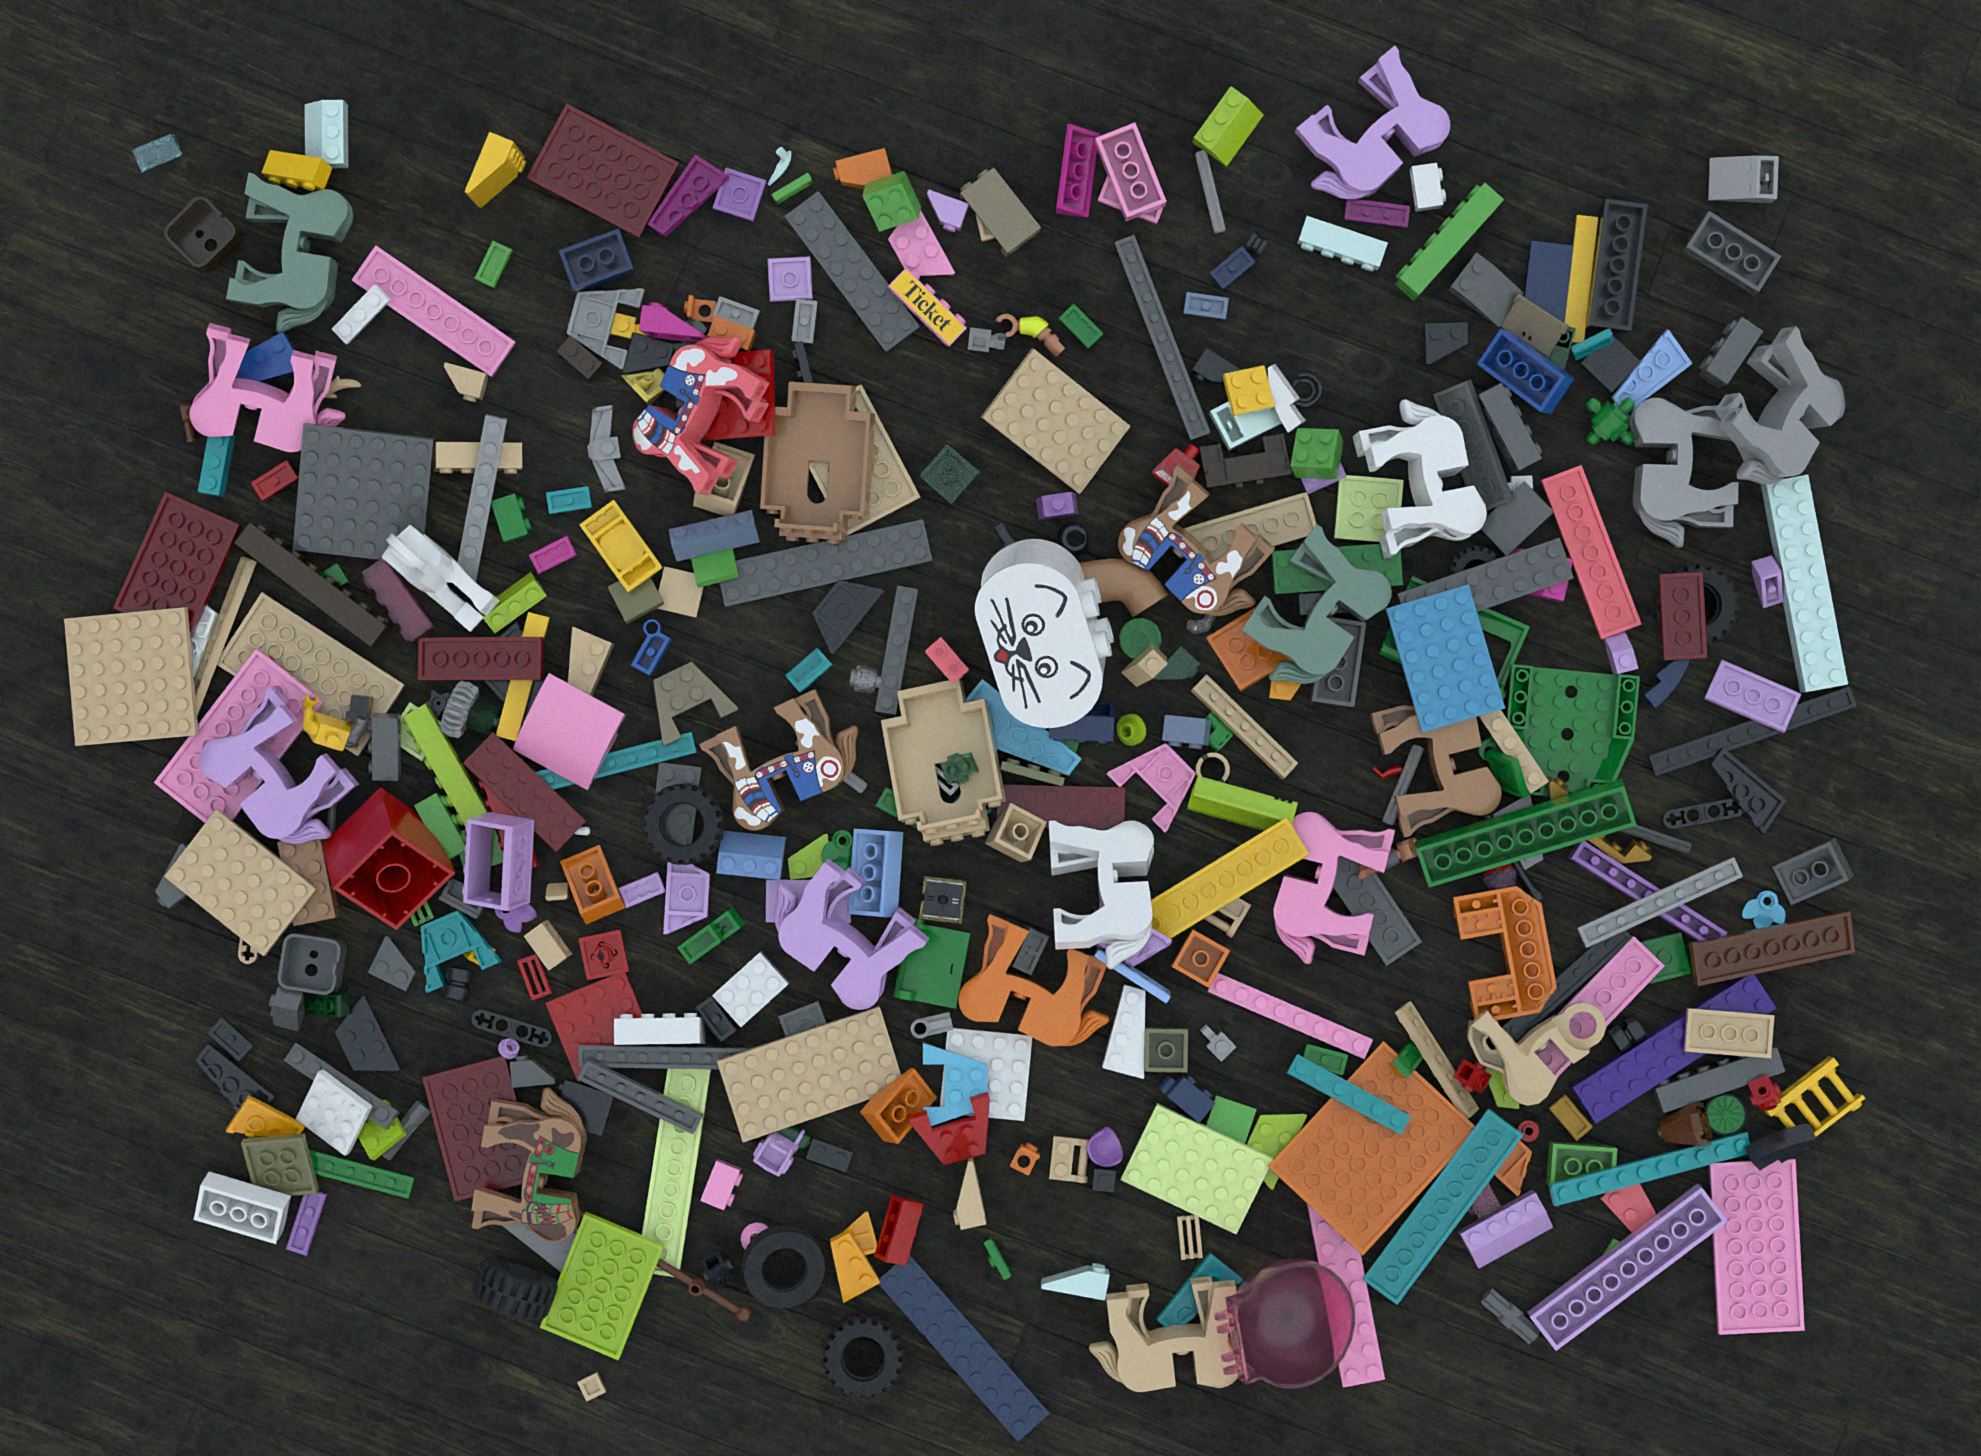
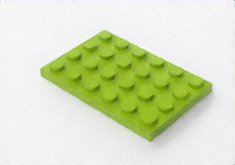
[540,1212,665,1360]

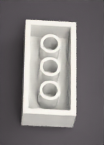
[194,1172,291,1244]

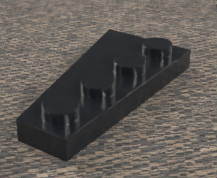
[1708,748,1787,834]
[196,1042,277,1112]

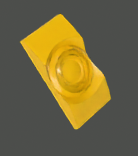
[580,500,663,593]

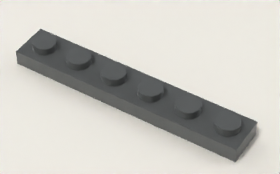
[875,586,918,715]
[284,1043,399,1130]
[577,1058,703,1134]

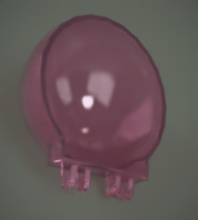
[1214,1258,1355,1389]

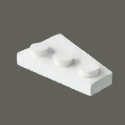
[191,605,219,677]

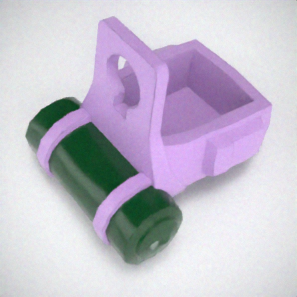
[753,1125,812,1177]

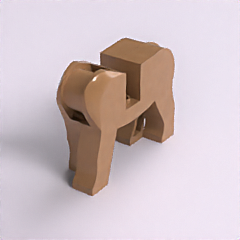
[1370,705,1502,837]

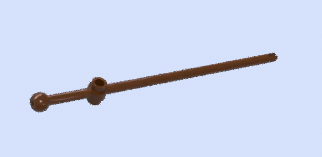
[580,1210,752,1322]

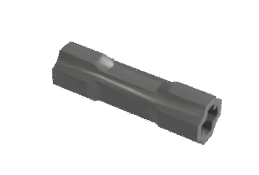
[382,1100,431,1160]

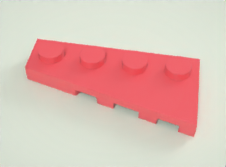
[1600,1184,1656,1233]

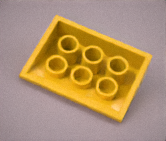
[465,132,526,208]

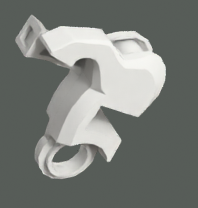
[382,525,499,632]

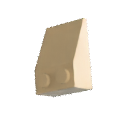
[693,442,755,516]
[953,1157,986,1230]

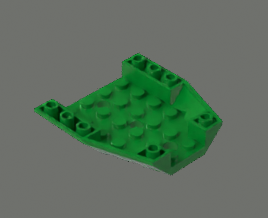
[1507,664,1640,797]

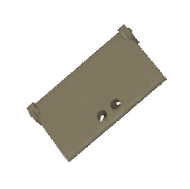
[1501,293,1569,357]

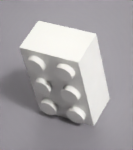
[712,951,790,1027]

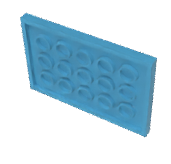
[1385,584,1505,733]

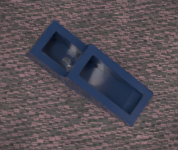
[1641,659,1690,709]

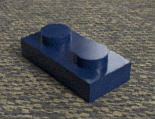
[1209,246,1255,290]

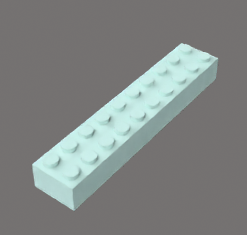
[1761,475,1848,693]

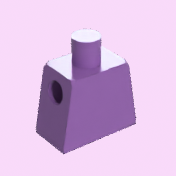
[1036,492,1079,521]

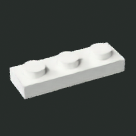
[332,284,391,344]

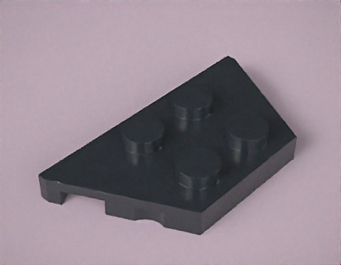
[812,580,884,655]
[335,995,401,1071]

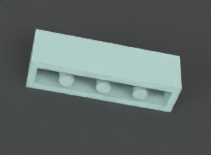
[1297,216,1388,271]

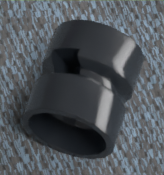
[442,966,475,1001]
[1606,1015,1647,1054]

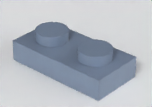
[1183,292,1229,320]

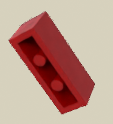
[874,1195,924,1266]

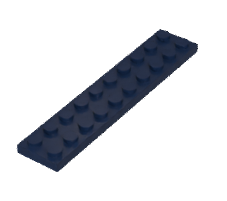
[879,1254,1050,1441]

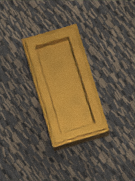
[1548,1094,1593,1141]

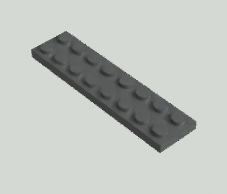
[784,191,920,353]
[1397,538,1574,611]

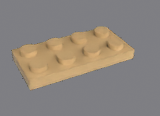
[1684,1008,1774,1058]

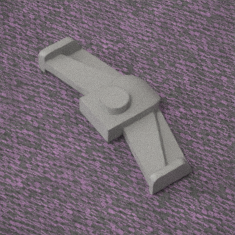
[587,405,626,493]

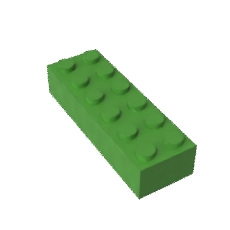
[1395,183,1504,301]

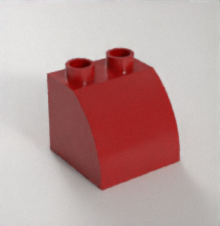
[322,788,455,930]

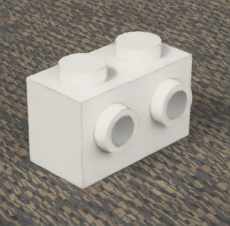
[1409,163,1446,212]

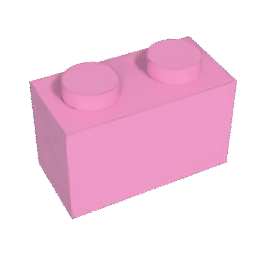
[700,1159,743,1210]

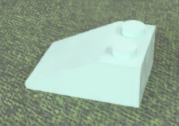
[1041,1263,1110,1300]

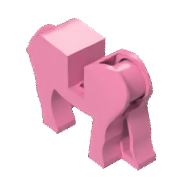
[189,323,346,452]
[1274,812,1395,964]

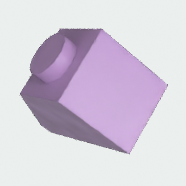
[927,190,969,232]
[1752,555,1783,608]
[1604,631,1638,675]

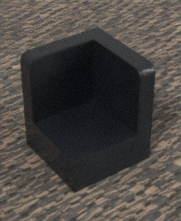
[345,695,373,721]

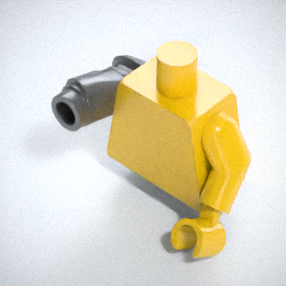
[302,694,369,751]

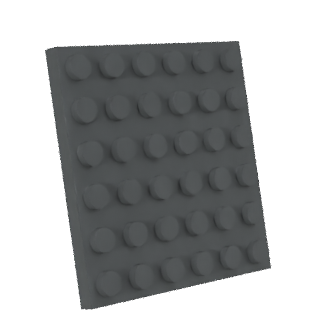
[293,423,434,560]

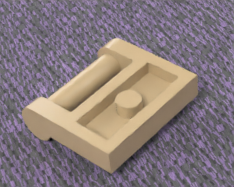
[1204,898,1251,938]
[1049,1136,1089,1183]

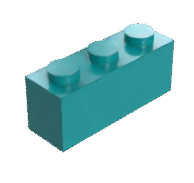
[198,434,236,498]

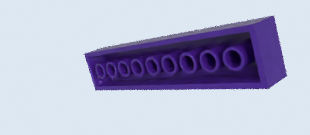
[1569,974,1776,1124]

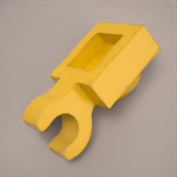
[610,313,648,339]

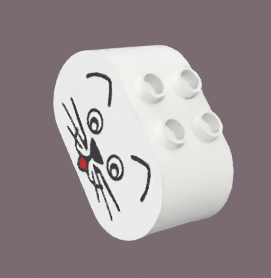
[975,539,1114,728]

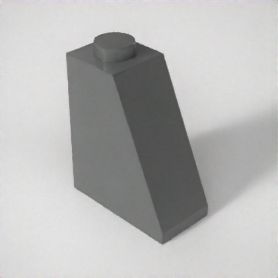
[155,843,189,908]

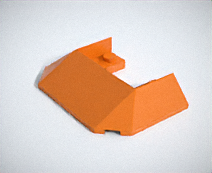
[1453,886,1557,1020]

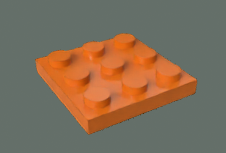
[1206,607,1290,692]

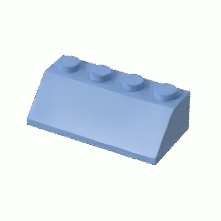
[848,829,903,917]

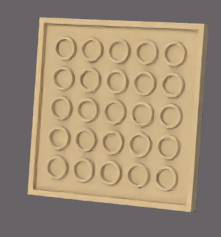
[64,607,199,746]

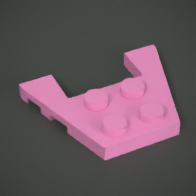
[1107,743,1196,833]

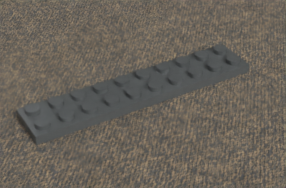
[720,519,932,607]

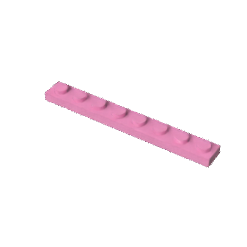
[1208,973,1373,1059]

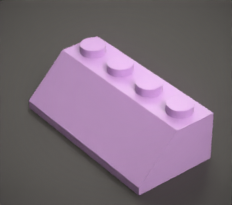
[1458,1190,1553,1269]

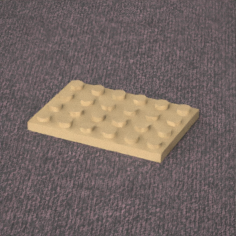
[981,349,1130,494]
[809,385,921,536]
[164,809,318,956]

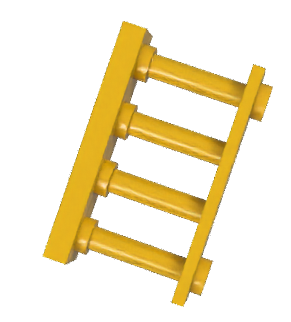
[1763,1056,1865,1150]

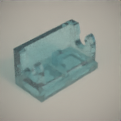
[132,134,182,172]

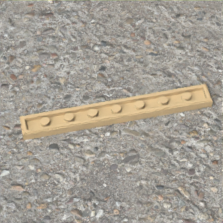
[194,556,256,715]

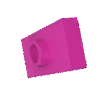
[529,536,577,574]

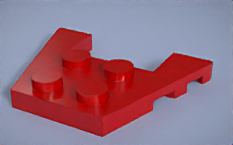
[908,1092,990,1166]

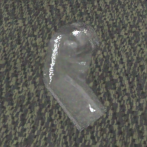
[1187,614,1216,634]

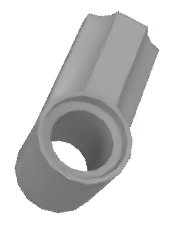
[910,1012,953,1038]

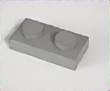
[712,296,760,330]
[792,299,818,344]

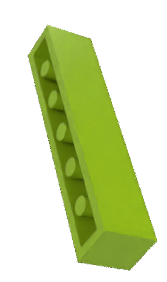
[403,704,490,827]

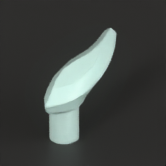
[768,147,791,186]

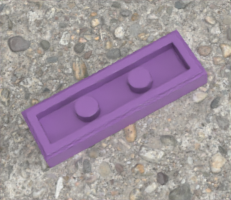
[286,1191,327,1256]

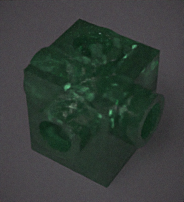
[466,699,501,736]
[940,752,979,785]

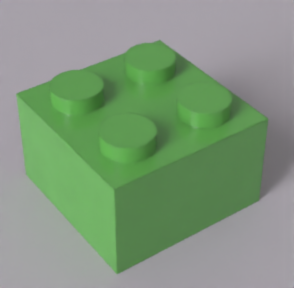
[862,171,921,232]
[1290,428,1344,479]

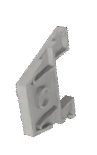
[567,288,645,370]

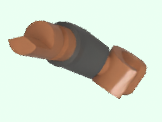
[1358,837,1418,879]

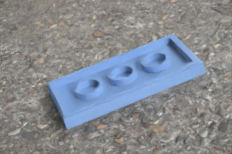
[1094,947,1170,1003]

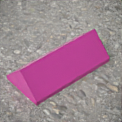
[1056,124,1099,217]

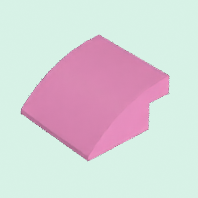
[513,673,626,790]

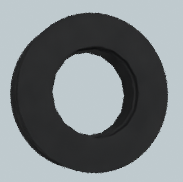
[742,1225,825,1308]

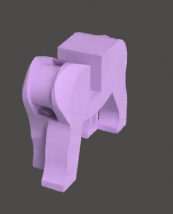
[1295,46,1450,199]
[200,687,359,844]
[774,858,929,1010]

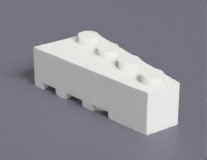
[1102,984,1145,1079]
[614,1013,705,1045]

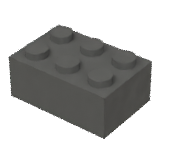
[1698,317,1763,389]

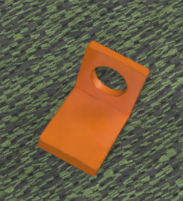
[684,295,717,323]
[1010,1143,1040,1175]

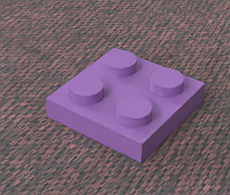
[713,168,767,222]

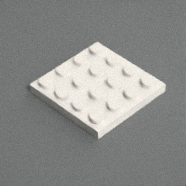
[940,1028,1032,1121]

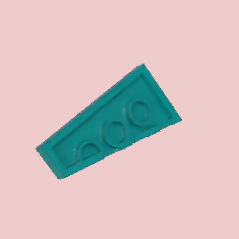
[1156,1252,1243,1328]

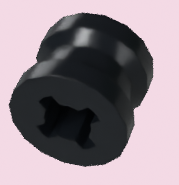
[1245,230,1270,257]

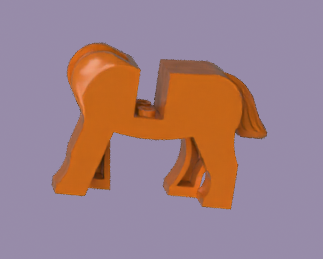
[959,914,1109,1046]

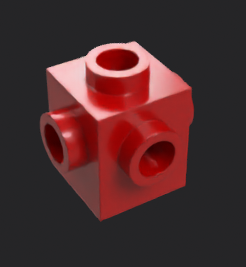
[1453,1059,1492,1094]
[1748,1074,1782,1111]

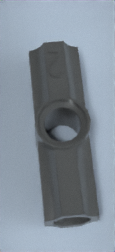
[1480,1288,1541,1344]

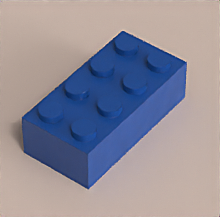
[1477,329,1575,414]

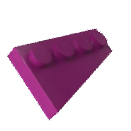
[647,155,730,237]

